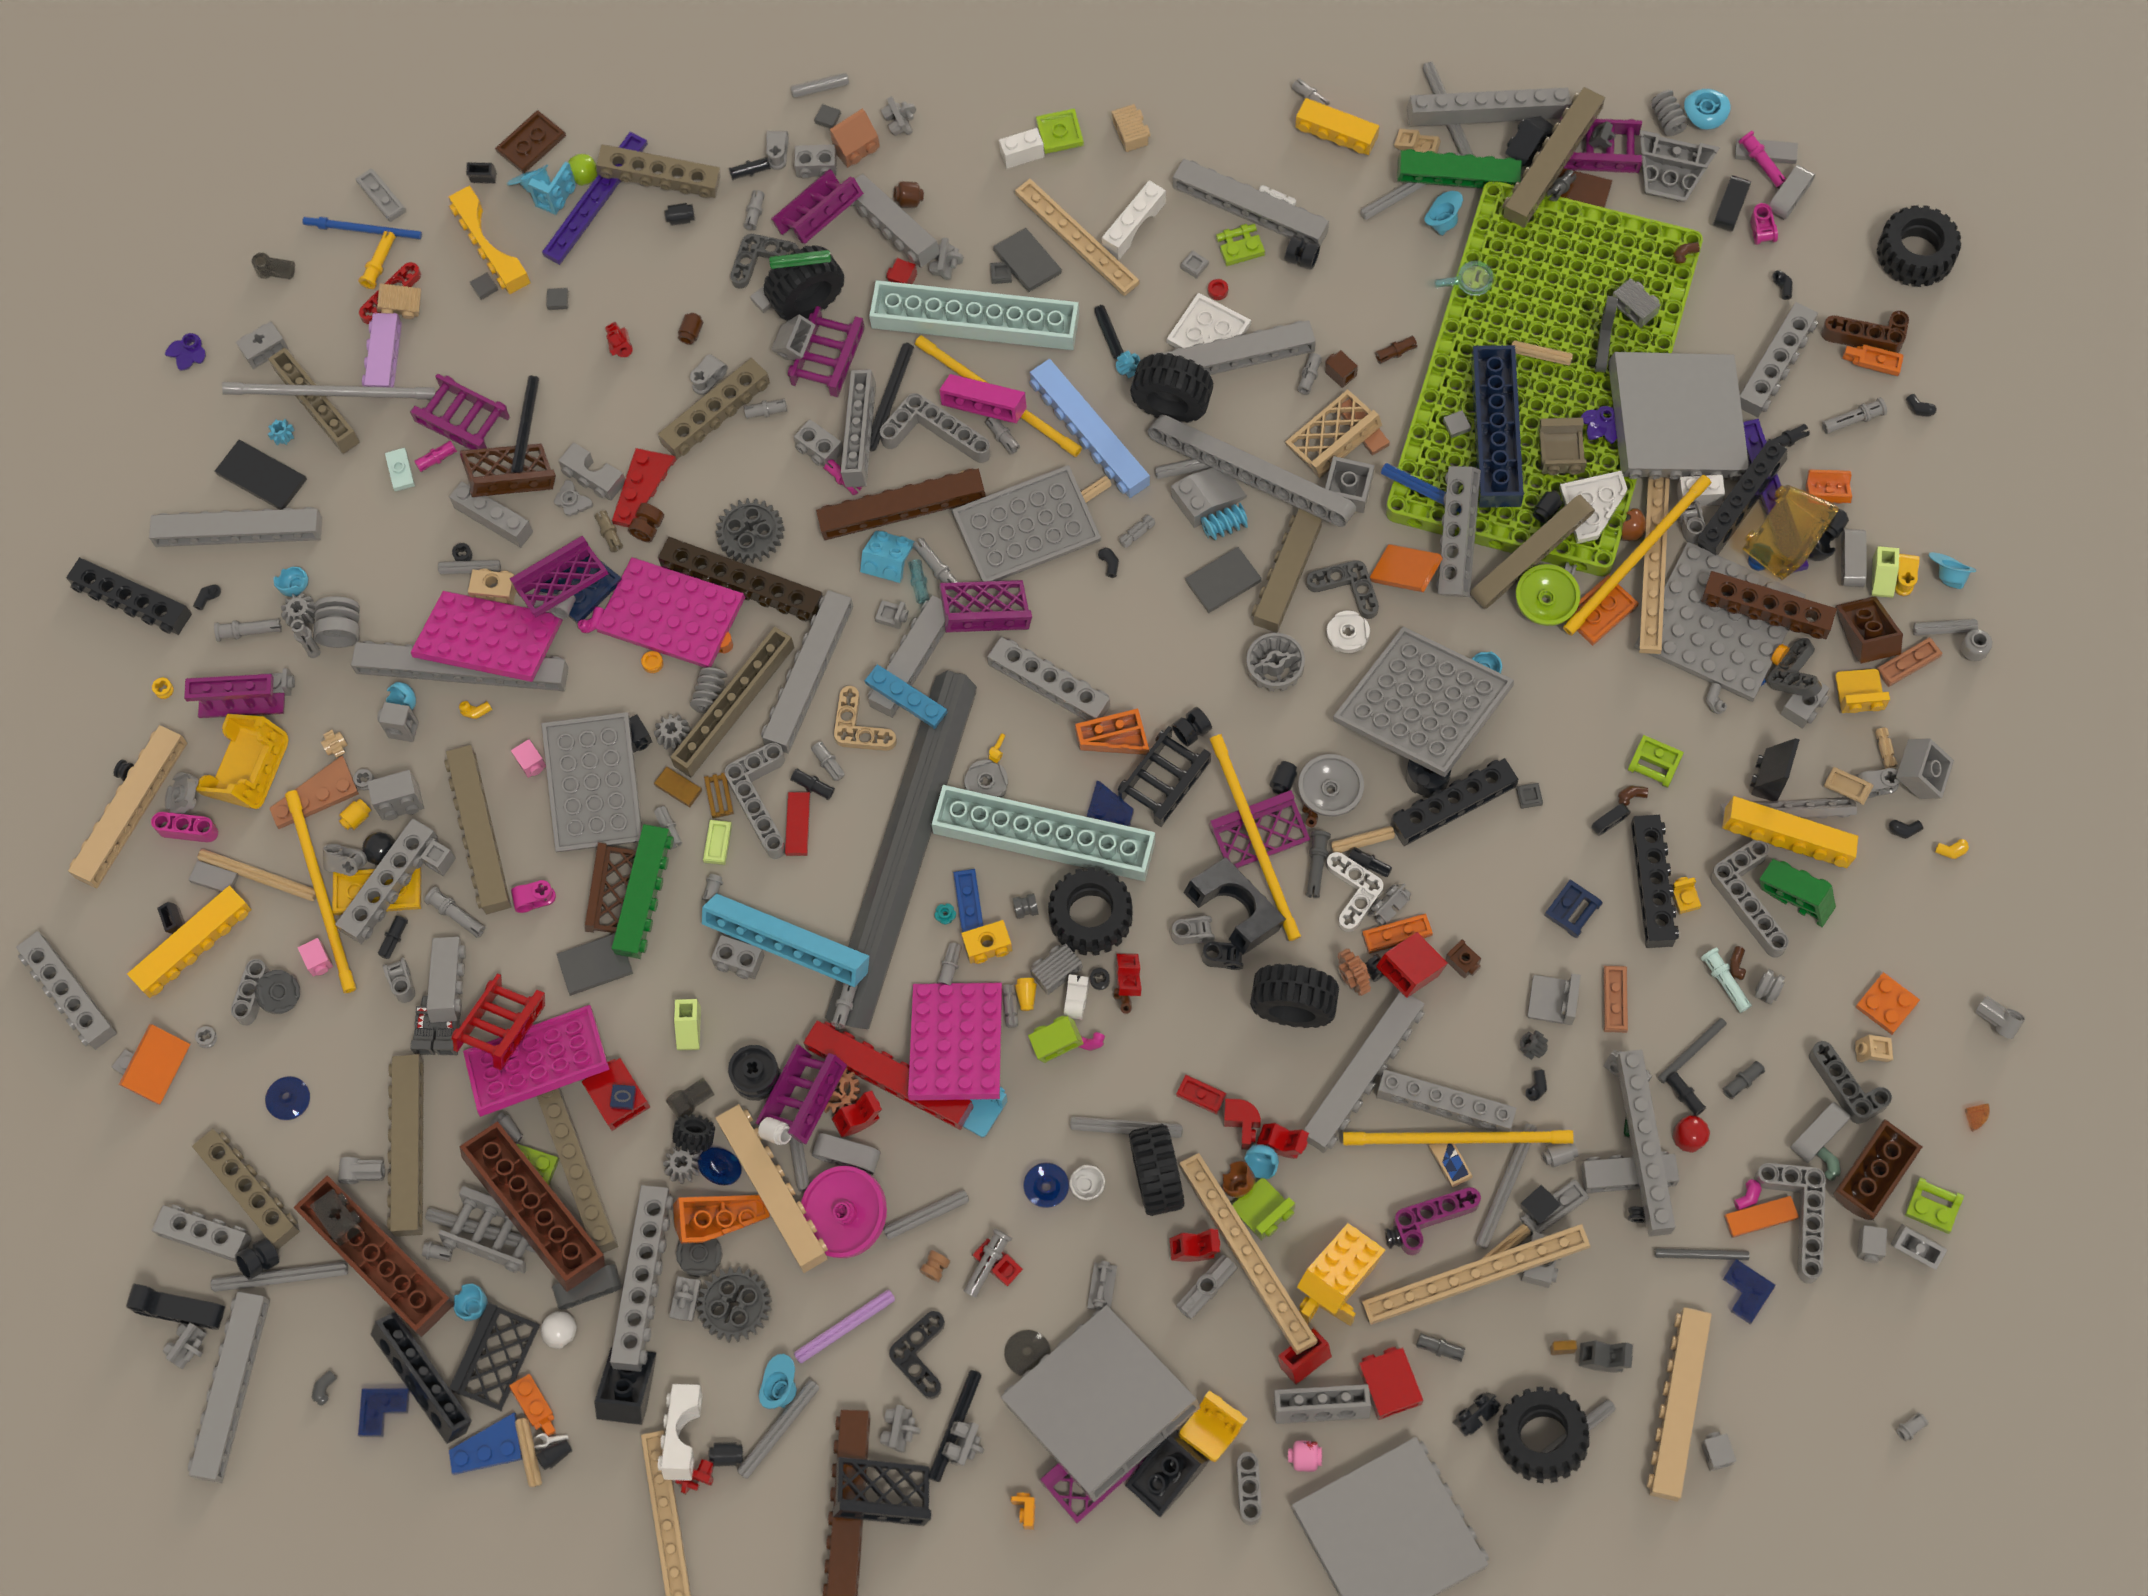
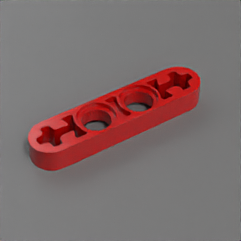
[359,262,421,324]

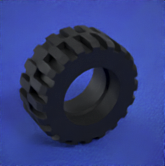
[1877,205,1962,287]
[764,245,844,321]
[1130,353,1214,423]
[1048,867,1133,956]
[1250,964,1339,1028]
[1129,1124,1185,1216]
[1498,1386,1589,1483]

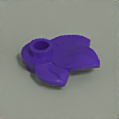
[165,333,206,371]
[1581,406,1617,444]

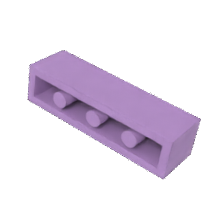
[362,313,402,387]

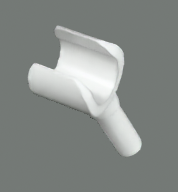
[533,1433,568,1449]

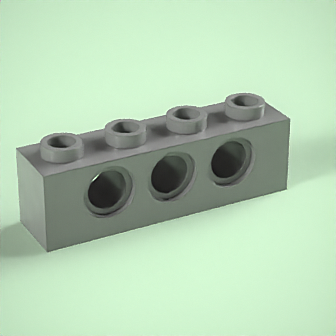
[152,1204,252,1262]
[1274,1384,1371,1424]

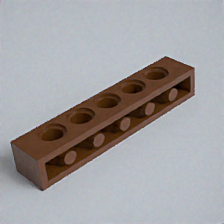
[1701,571,1837,639]

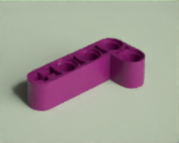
[1394,1187,1481,1255]

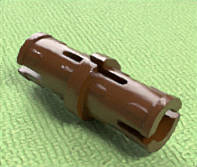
[1375,336,1418,364]

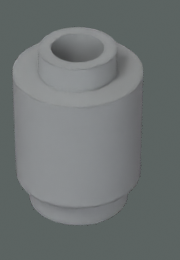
[1542,1141,1578,1168]

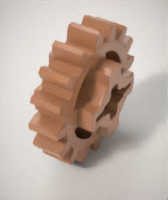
[1337,949,1371,996]
[813,1067,861,1115]

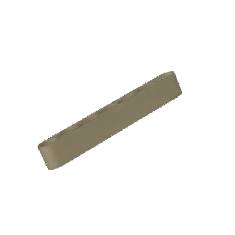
[1470,494,1595,609]

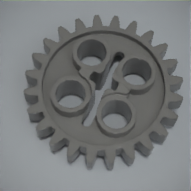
[716,498,784,564]
[696,1267,772,1342]

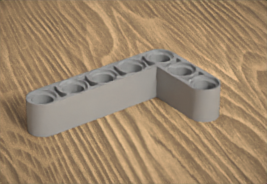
[880,393,991,463]
[724,743,785,859]
[1711,840,1789,957]
[1754,1163,1826,1284]

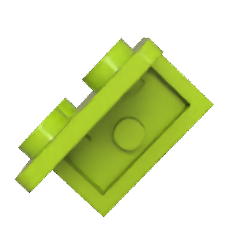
[1232,1178,1295,1241]

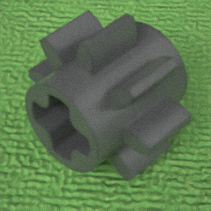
[1520,1030,1548,1060]

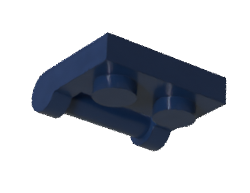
[1544,879,1603,938]

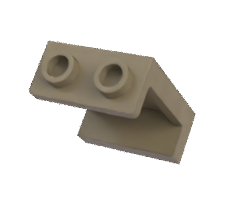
[1539,418,1586,475]

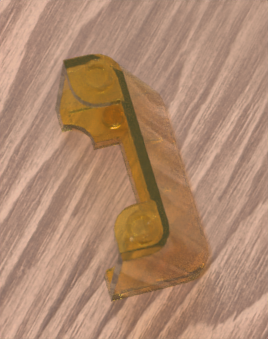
[1742,484,1839,580]

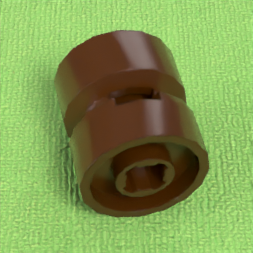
[628,503,665,543]

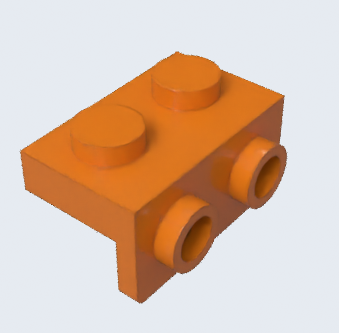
[1806,470,1852,504]

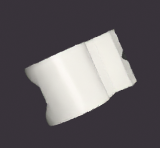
[1064,974,1089,1020]

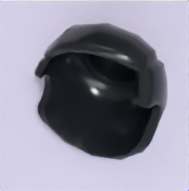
[1802,530,1836,561]
[362,832,396,865]

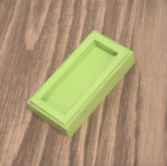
[703,820,732,865]

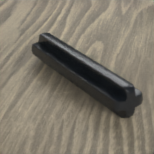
[1094,305,1124,359]

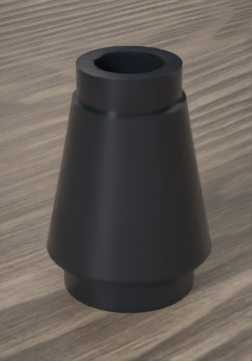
[535,1439,572,1470]

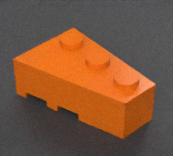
[1075,708,1149,755]

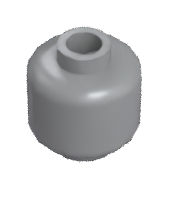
[1961,629,1993,661]

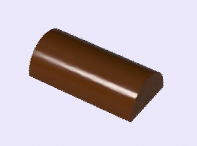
[1834,1119,1923,1220]

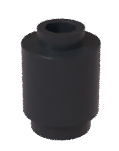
[665,203,695,226]
[1533,491,1563,523]
[1819,509,1849,541]
[1269,761,1297,795]
[709,1442,743,1467]

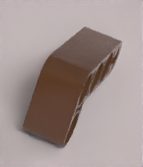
[1821,310,1909,353]

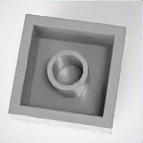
[1325,456,1375,513]
[1896,738,1954,799]
[367,770,424,820]

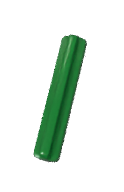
[769,250,831,269]

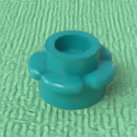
[934,903,956,924]

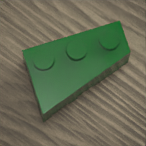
[1759,859,1836,928]

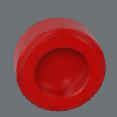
[1208,279,1228,300]

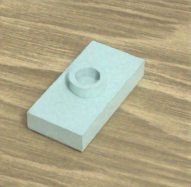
[385,448,415,491]

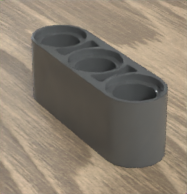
[552,1265,622,1310]

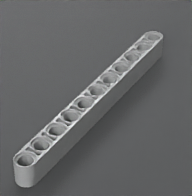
[1148,415,1356,527]

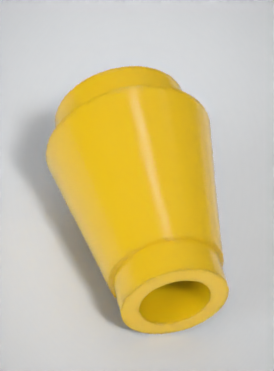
[1015,978,1037,1011]

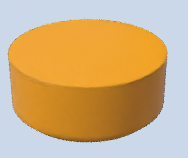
[1771,644,1790,665]
[641,651,664,673]

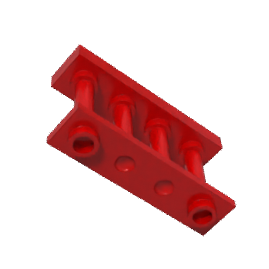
[451,973,545,1071]

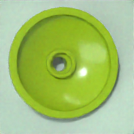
[1516,564,1580,626]

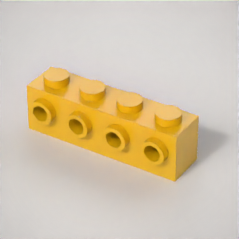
[1295,98,1380,155]

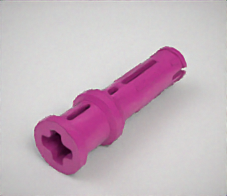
[1738,130,1786,188]

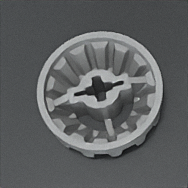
[1246,633,1305,692]

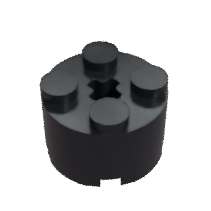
[1406,759,1451,798]

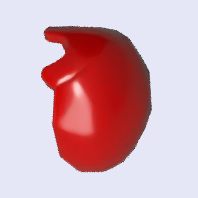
[1673,1116,1710,1153]

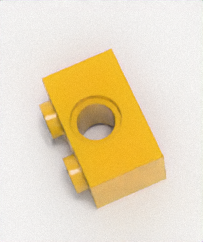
[961,920,1012,964]

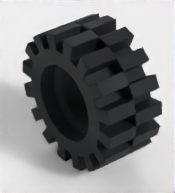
[672,1114,715,1153]

